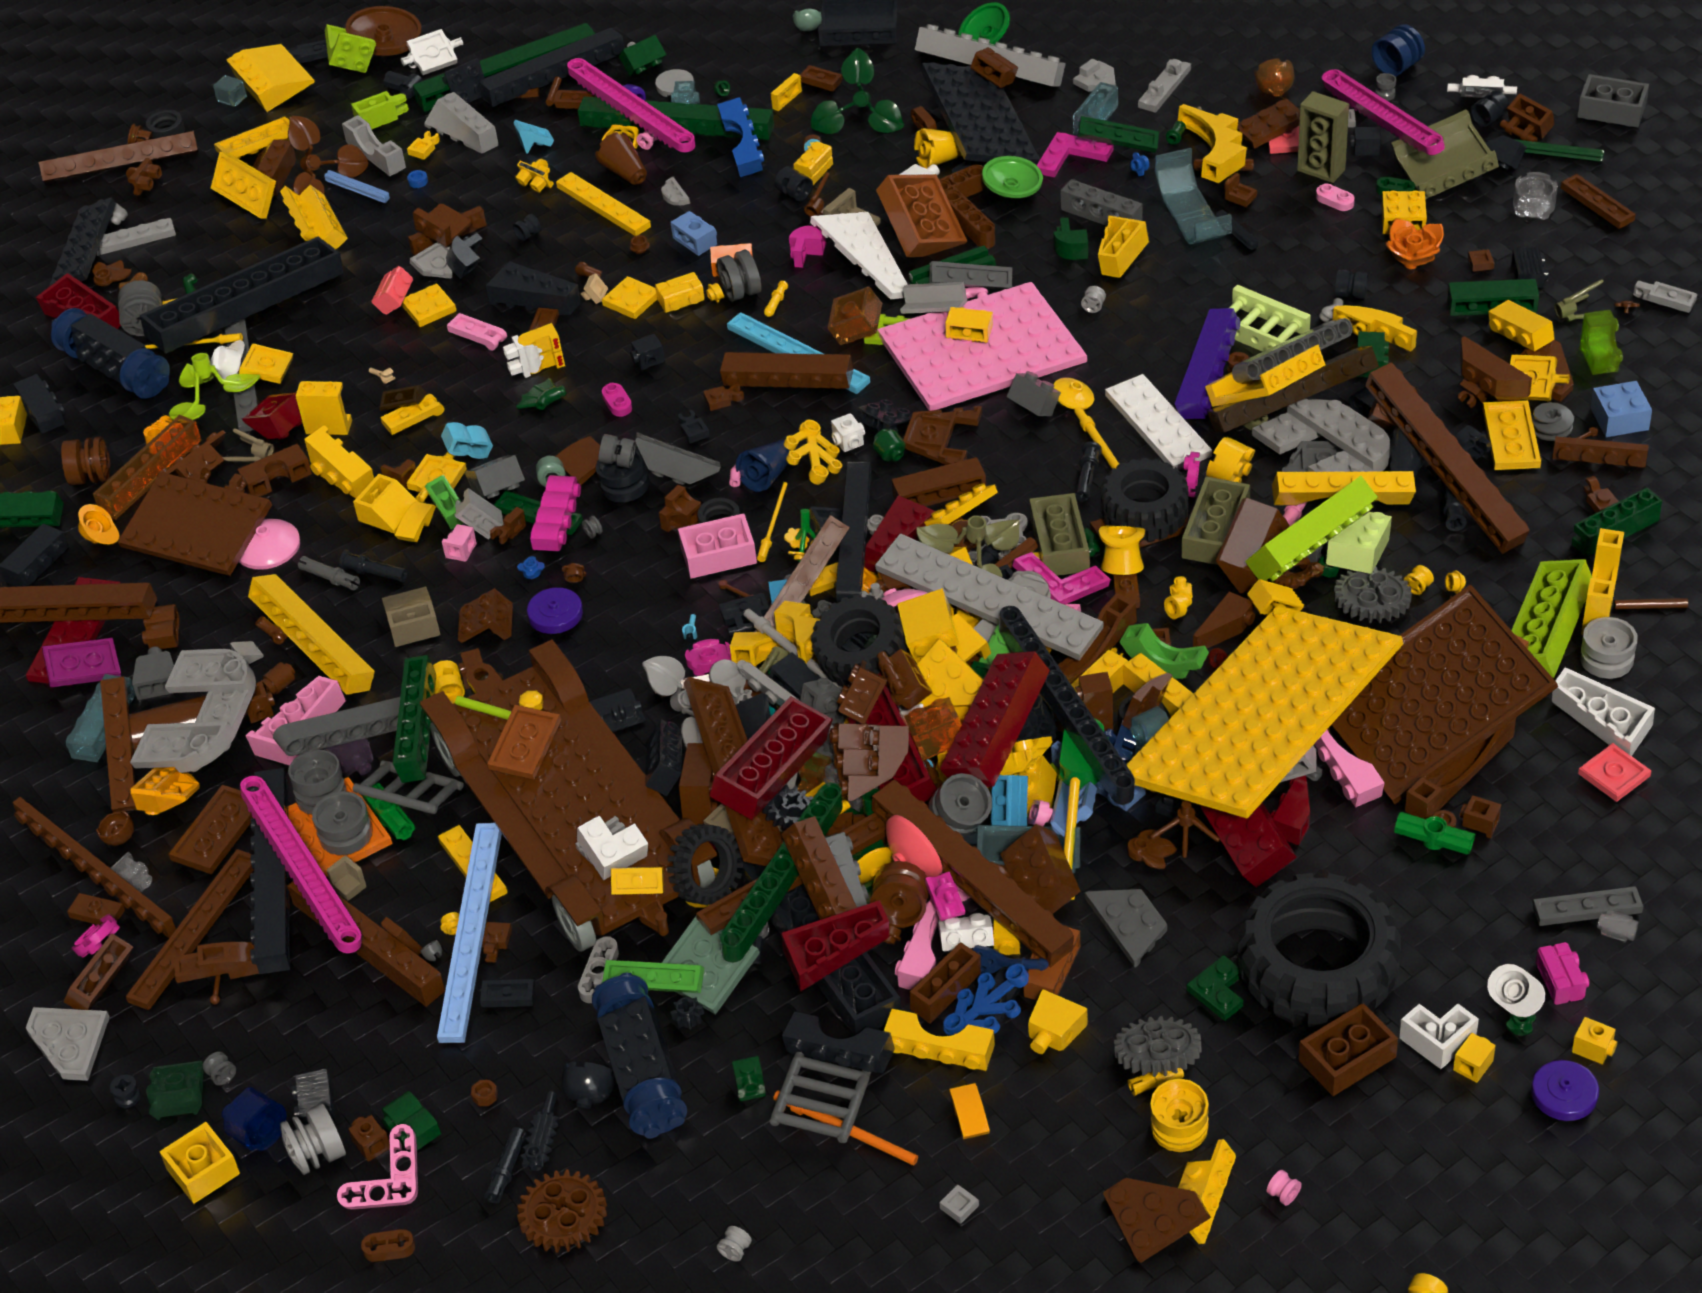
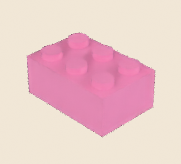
[678,514,757,579]

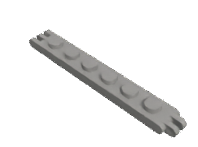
[737,660,833,749]

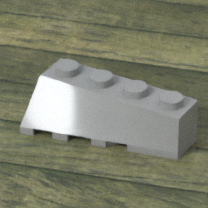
[424,92,499,154]

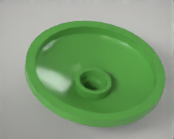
[982,156,1043,199]

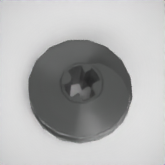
[1532,402,1574,441]

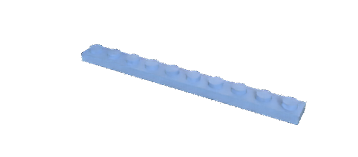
[437,823,502,1043]

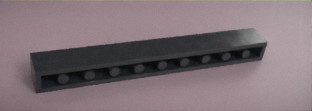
[250,768,290,974]

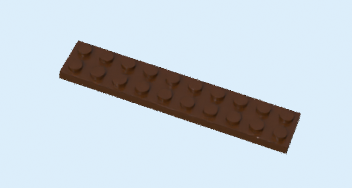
[684,677,783,866]

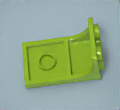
[325,24,376,73]

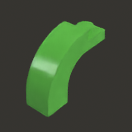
[1120,623,1209,679]

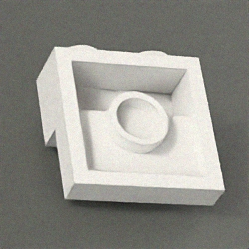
[938,913,994,951]

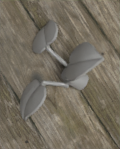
[642,656,746,748]

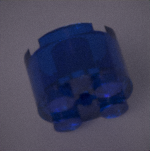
[222,1087,287,1151]

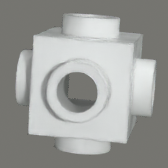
[831,413,865,452]

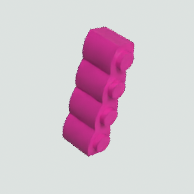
[530,475,581,551]

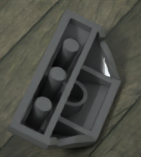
[635,432,721,485]

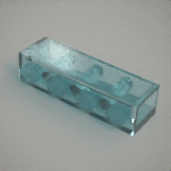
[66,674,136,762]

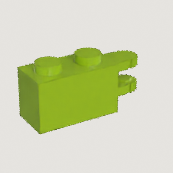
[351,91,409,130]

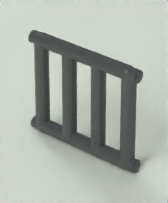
[352,760,464,814]
[769,1052,871,1143]

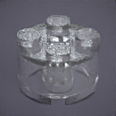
[1513,172,1558,220]

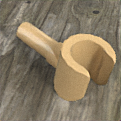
[369,368,396,384]

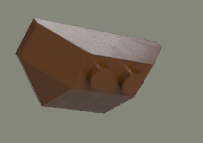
[1460,336,1532,402]

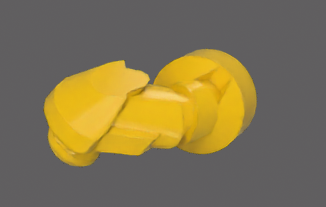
[1164,576,1193,619]

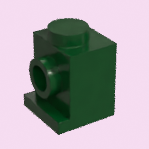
[732,1056,766,1101]

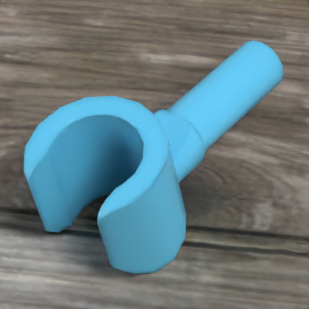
[682,614,697,639]

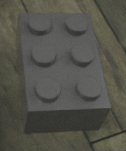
[1578,74,1649,127]

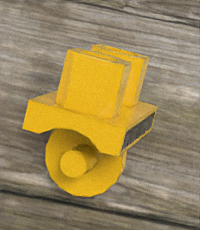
[515,159,554,193]

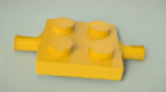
[1510,355,1570,401]
[407,452,467,503]

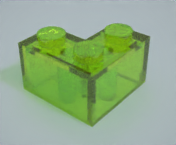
[1580,310,1623,375]

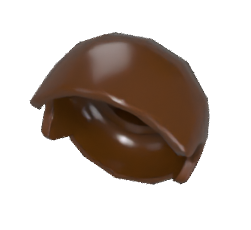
[96,811,134,846]

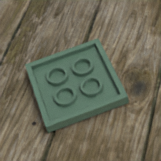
[662,916,760,1014]

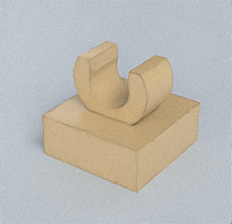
[581,273,608,304]

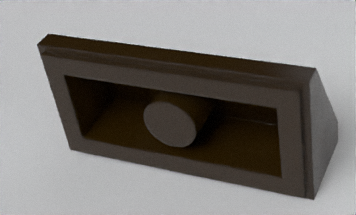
[379,385,427,411]

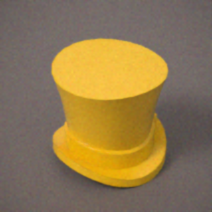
[1099,526,1145,575]

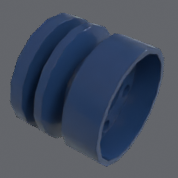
[1371,24,1425,77]

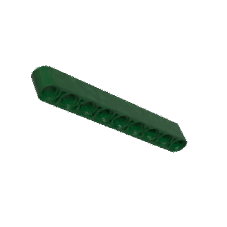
[720,783,843,963]

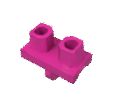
[925,872,966,921]

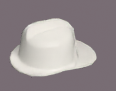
[210,340,245,379]
[1487,964,1545,1017]

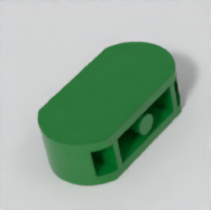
[1060,718,1109,788]

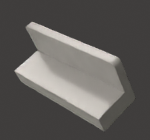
[900,282,968,314]

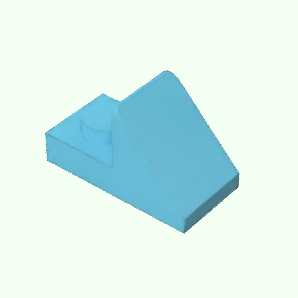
[513,120,554,154]

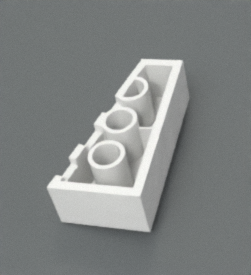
[1552,667,1655,756]

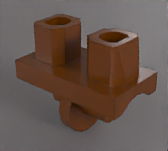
[126,158,162,195]

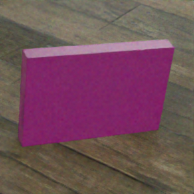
[42,638,121,687]

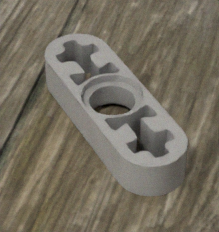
[578,937,619,1003]

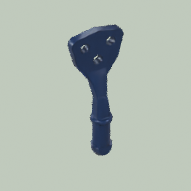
[973,945,1049,975]

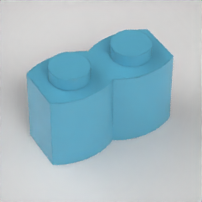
[441,422,493,459]

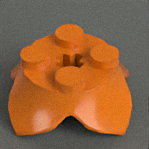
[1386,218,1444,269]

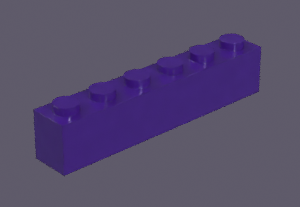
[1175,308,1240,419]

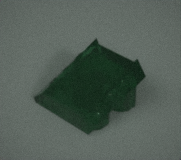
[146,1061,204,1120]

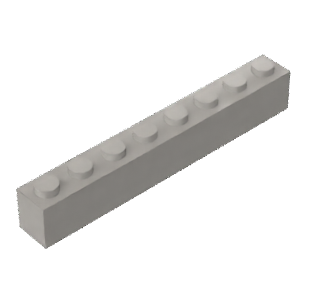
[915,24,1066,87]

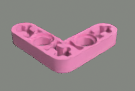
[337,1124,418,1210]

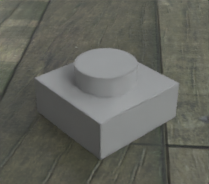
[939,1185,979,1224]

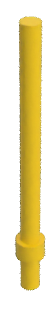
[1074,407,1119,469]

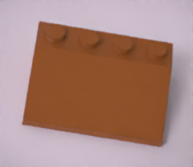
[876,174,967,257]

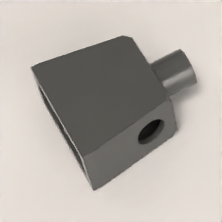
[132,647,174,700]

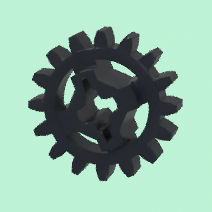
[762,785,813,831]

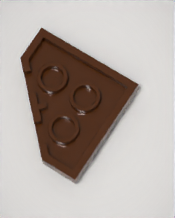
[1520,340,1574,402]
[1103,1178,1211,1263]

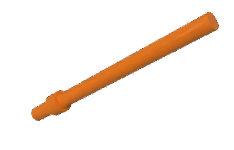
[774,1090,918,1166]

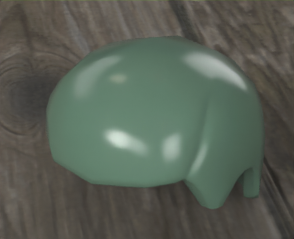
[793,8,822,32]

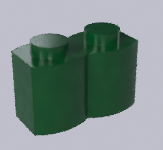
[382,1091,441,1150]

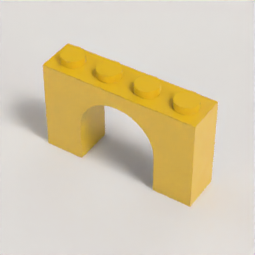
[1581,528,1624,635]

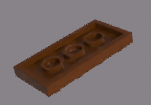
[169,785,253,874]

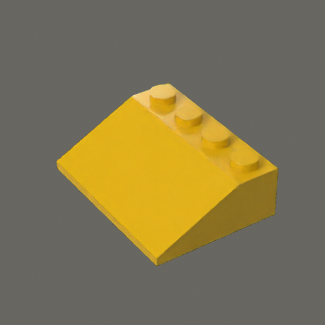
[227,44,315,112]

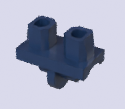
[1104,720,1139,764]

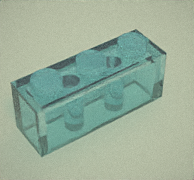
[1073,82,1118,135]

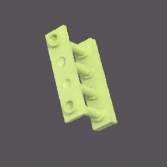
[1229,285,1311,352]

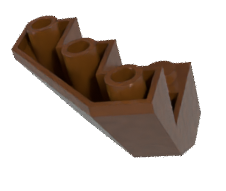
[829,723,909,801]

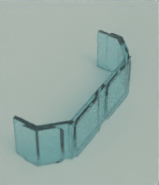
[1155,148,1232,245]

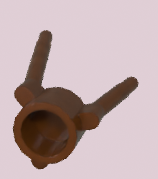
[804,172,829,217]

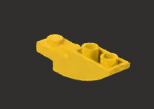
[1333,305,1417,351]

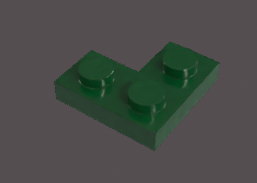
[1187,955,1243,1021]

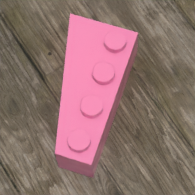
[246,676,346,765]

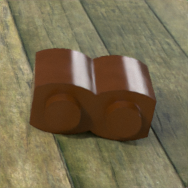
[142,604,180,649]

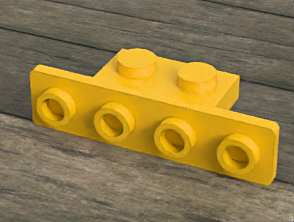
[1178,1139,1236,1244]

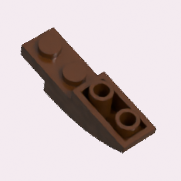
[174,942,259,983]

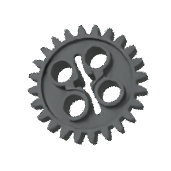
[1334,567,1412,623]
[1114,1016,1202,1077]

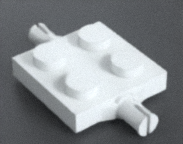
[401,29,463,75]
[1447,75,1517,98]

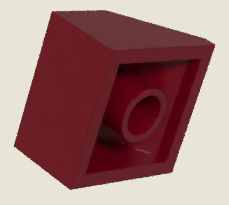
[242,393,303,440]

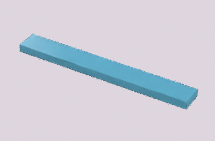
[727,312,870,394]

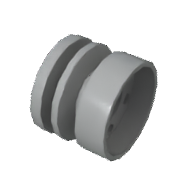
[280,1104,346,1175]

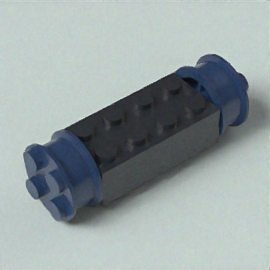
[51,308,170,399]
[592,972,687,1138]

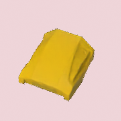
[1000,736,1053,775]

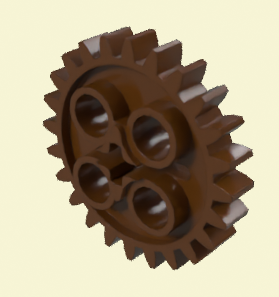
[517,1169,607,1253]

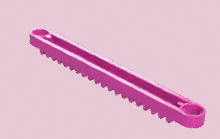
[567,58,695,152]
[1322,69,1445,155]
[240,776,362,953]

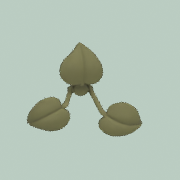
[916,516,1019,577]

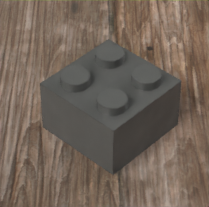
[465,455,525,499]

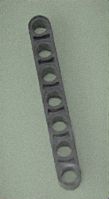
[1232,318,1353,383]
[273,697,400,756]

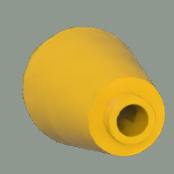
[914,128,962,168]

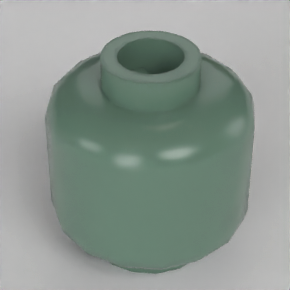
[536,456,565,487]

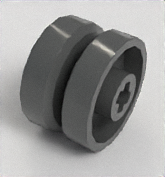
[717,249,761,302]
[929,773,992,837]
[312,791,372,855]

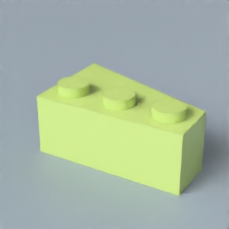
[1326,512,1392,574]

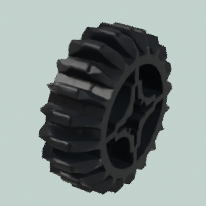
[1016,692,1058,742]

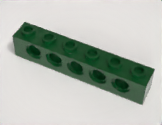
[393,655,436,783]

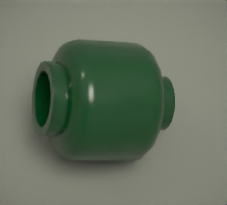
[873,429,906,462]

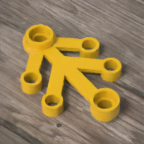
[784,420,842,485]

